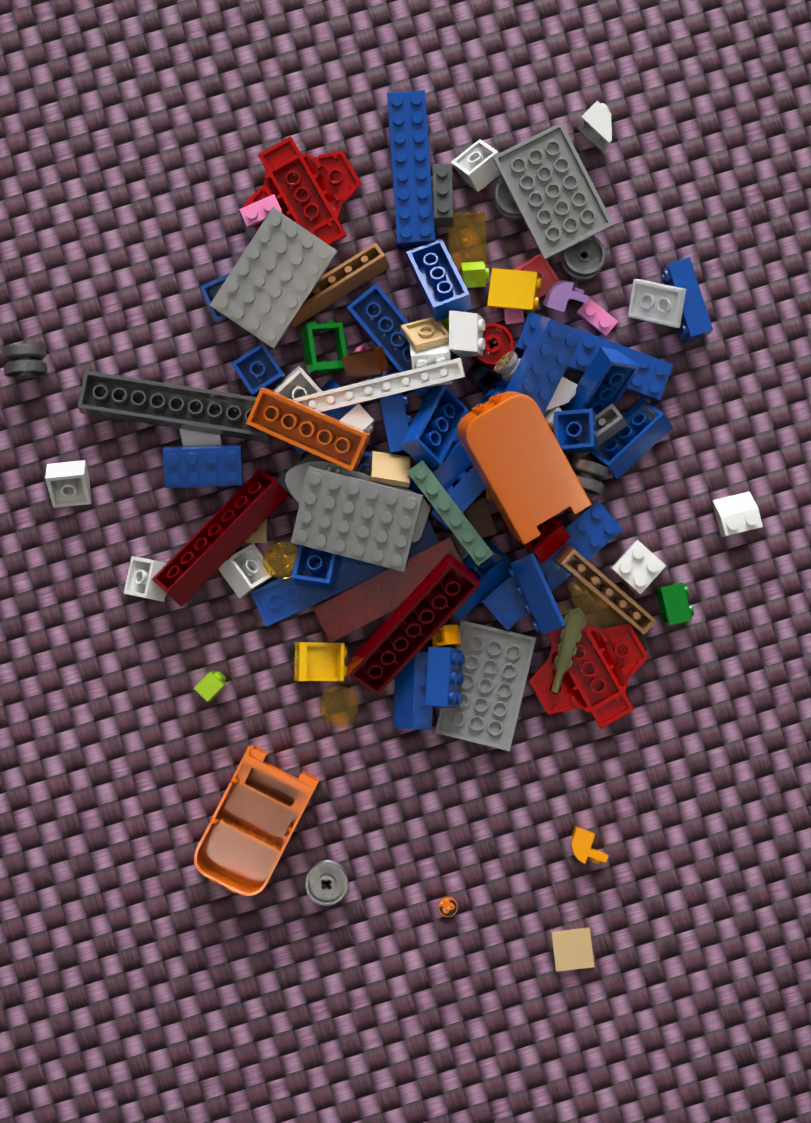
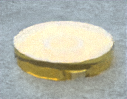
[263,542,298,579]
[320,686,358,724]

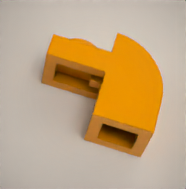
[431,624,461,647]
[570,826,609,864]

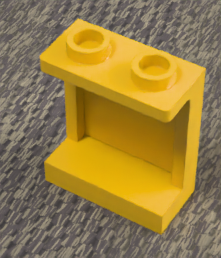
[487,268,542,313]
[294,642,347,682]

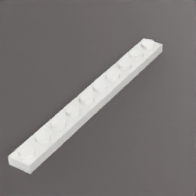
[292,358,465,412]

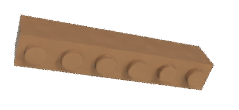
[291,242,390,328]
[554,545,657,635]

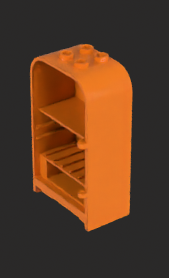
[457,391,591,545]
[194,744,320,896]

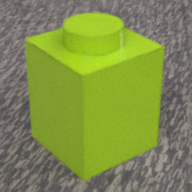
[461,261,489,288]

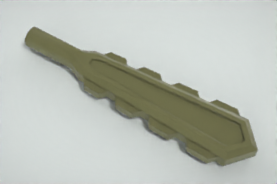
[551,606,587,693]

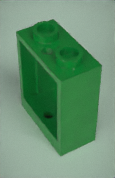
[300,320,347,374]

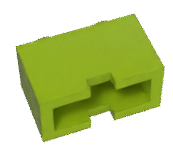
[194,671,228,702]

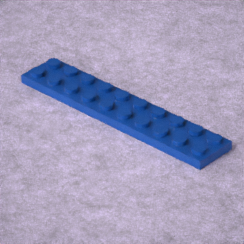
[250,519,439,627]

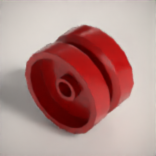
[472,323,514,369]

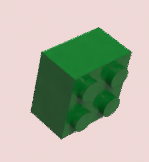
[655,582,694,626]

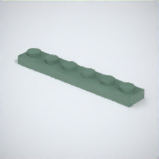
[407,460,494,566]

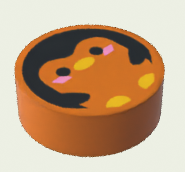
[438,897,458,917]

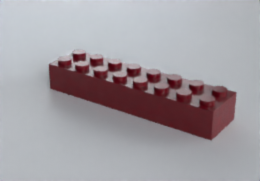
[152,469,289,607]
[313,537,467,643]
[346,553,480,696]

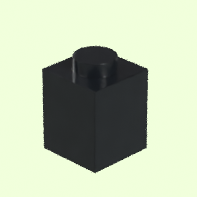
[465,361,499,394]

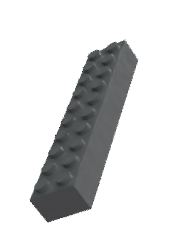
[78,371,271,443]

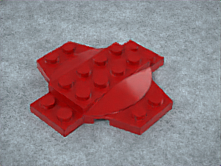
[243,136,361,245]
[528,615,649,729]

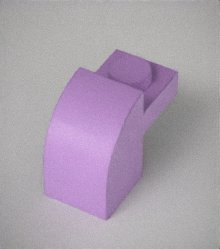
[543,280,589,312]

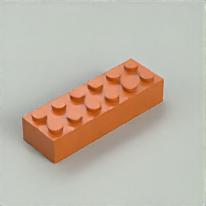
[246,388,371,471]

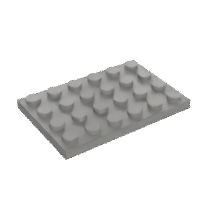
[492,122,614,261]
[210,207,338,349]
[291,466,423,572]
[435,620,537,751]

